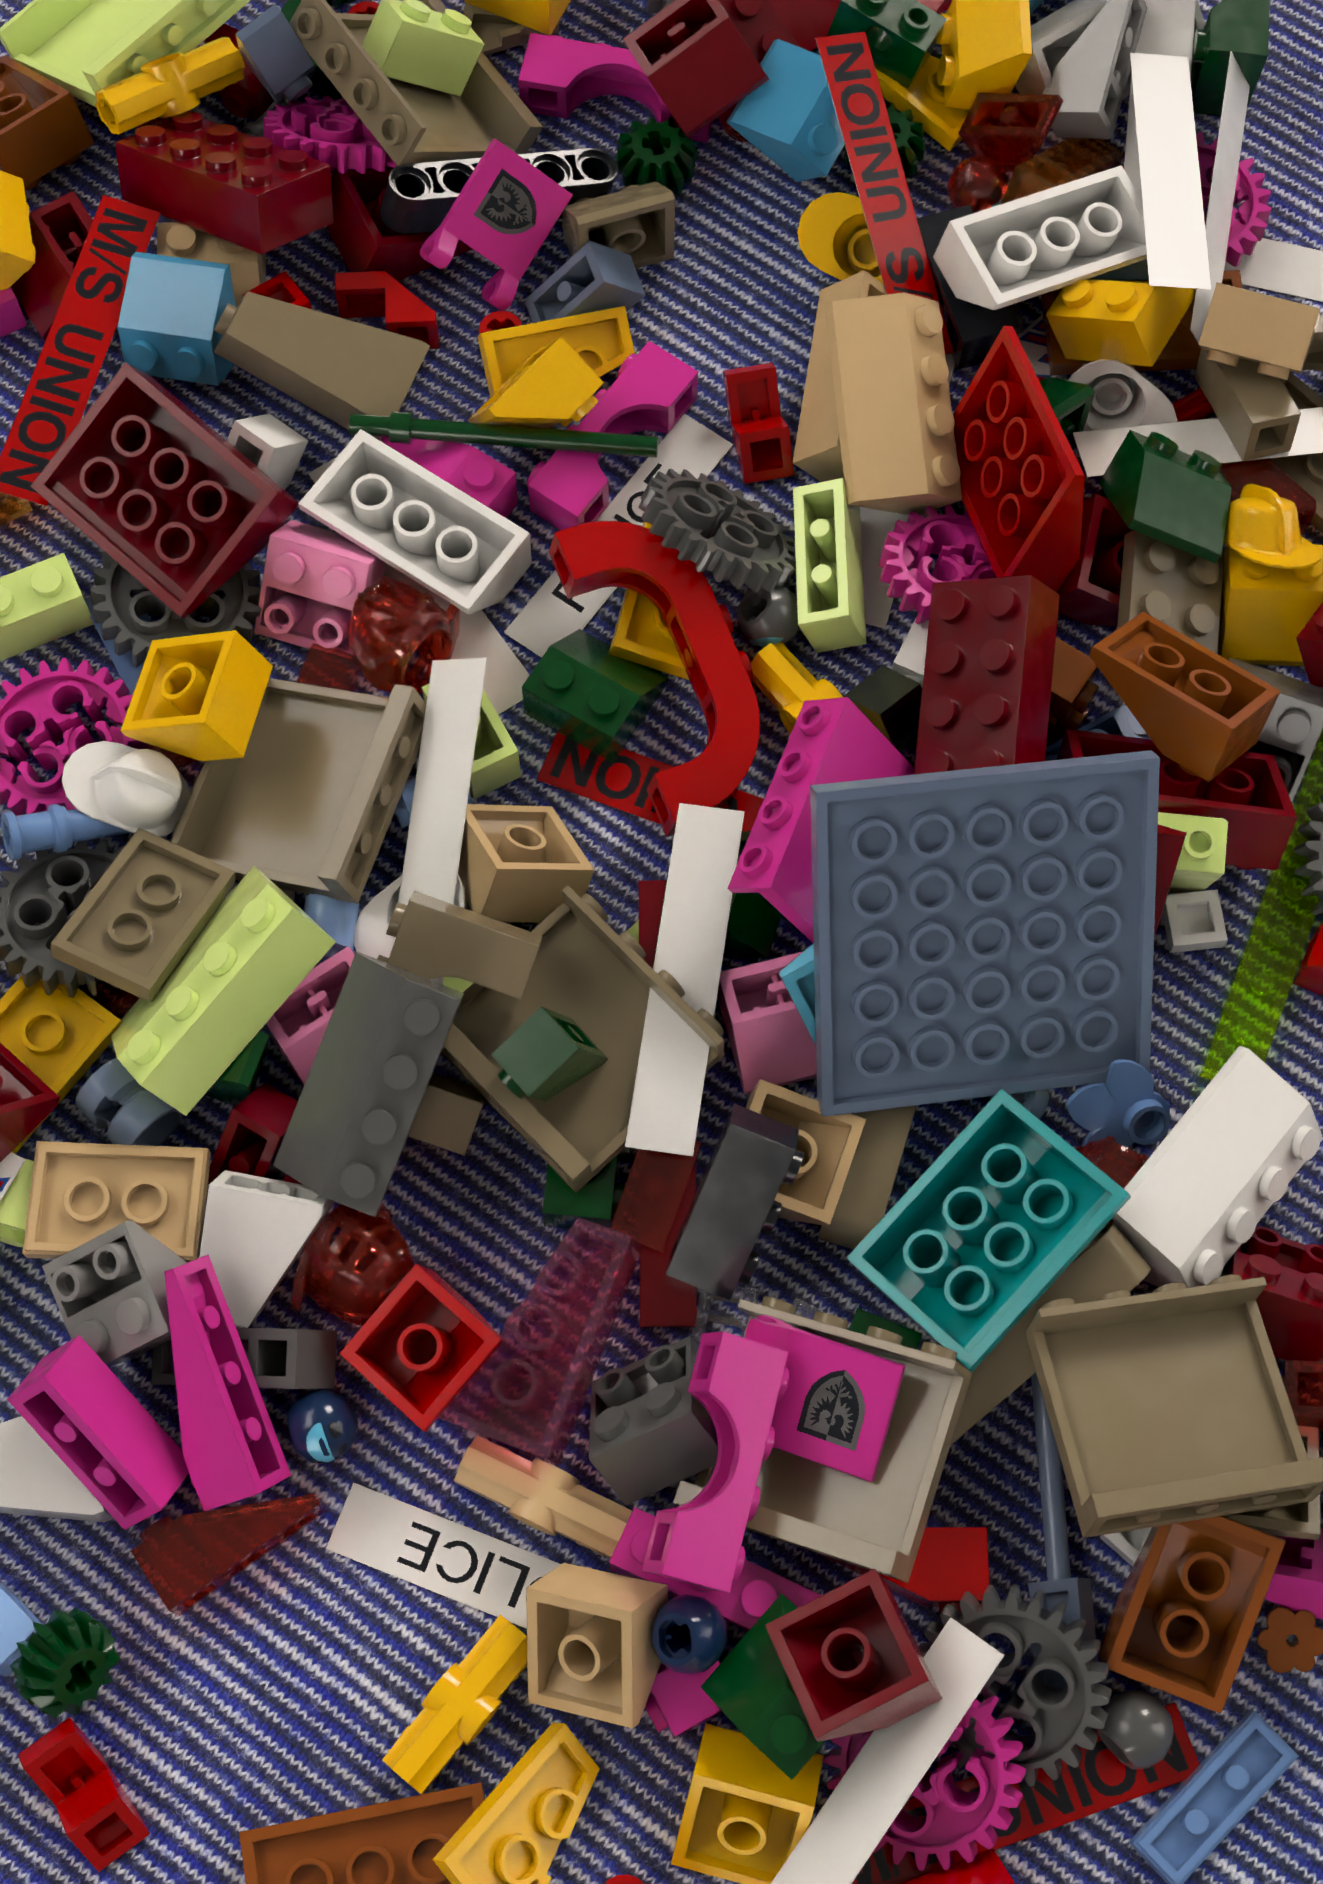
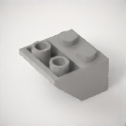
[42,1220,187,1367]

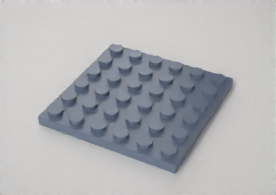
[810,750,1160,1117]

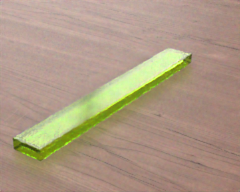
[1199,729,1323,1081]

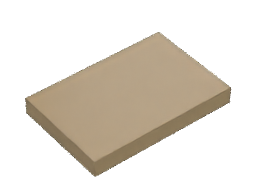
[22,1141,211,1263]

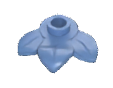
[1066,1059,1170,1161]

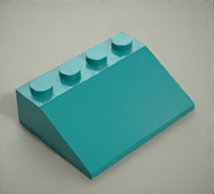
[847,1088,1131,1372]

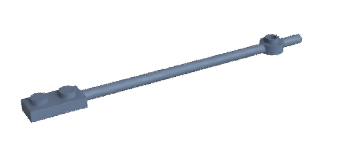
[991,1089,1100,1689]

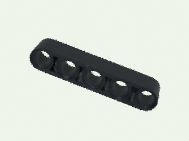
[380,148,618,234]

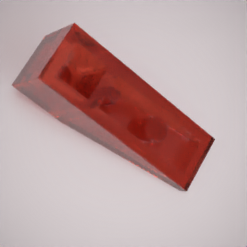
[131,1494,327,1616]

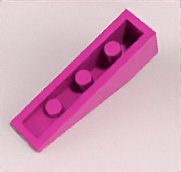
[164,1254,291,1511]

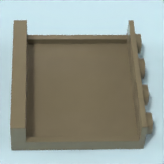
[289,0,543,166]
[171,678,426,904]
[441,885,724,1193]
[1025,1275,1323,1538]
[673,1296,972,1583]

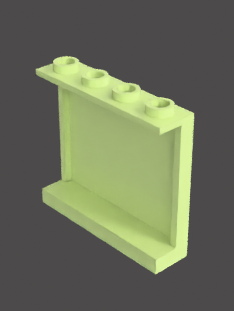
[0,0,251,107]

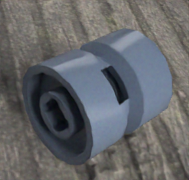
[75,1057,183,1146]

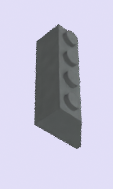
[273,952,464,1217]

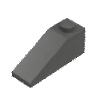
[151,1328,337,1389]

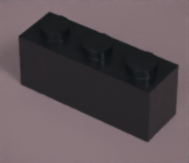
[917,205,1024,370]
[665,1104,804,1300]

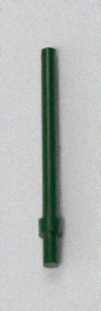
[349,411,659,458]

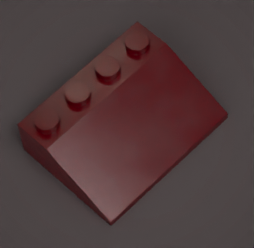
[30,362,299,619]

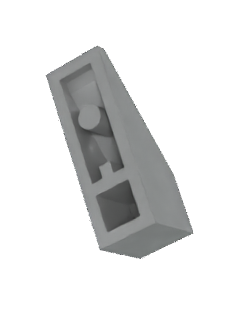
[1041,0,1147,139]

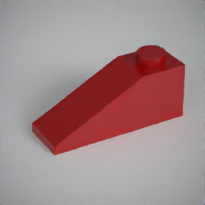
[818,1527,989,1615]

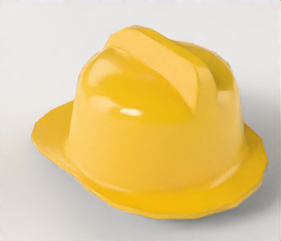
[797,192,883,284]
[1223,484,1321,569]

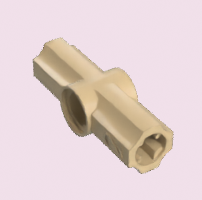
[454,1435,632,1559]

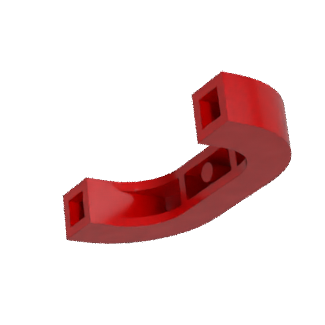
[549,521,760,837]

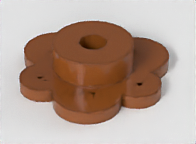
[1257,1606,1323,1673]

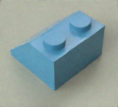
[727,39,845,182]
[118,252,236,386]

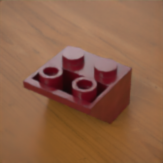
[623,0,769,138]
[11,191,93,343]
[1220,1226,1323,1372]

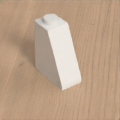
[199,1170,335,1328]
[0,1416,114,1522]

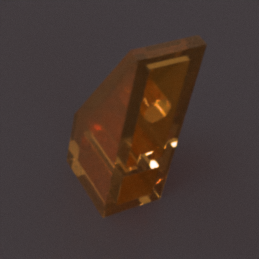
[1000,138,1125,205]

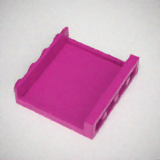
[727,697,915,943]

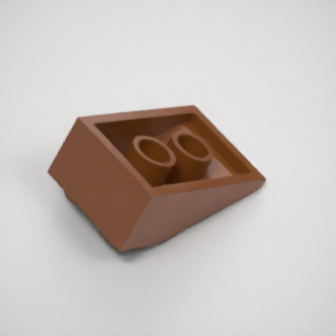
[0,55,95,191]
[1089,611,1281,782]
[1099,1516,1286,1714]

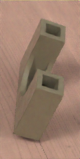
[1194,315,1323,461]
[377,891,542,1156]

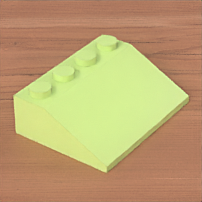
[111,866,336,1116]

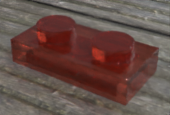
[609,1141,701,1253]

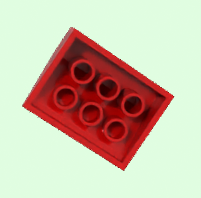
[953,325,1085,592]

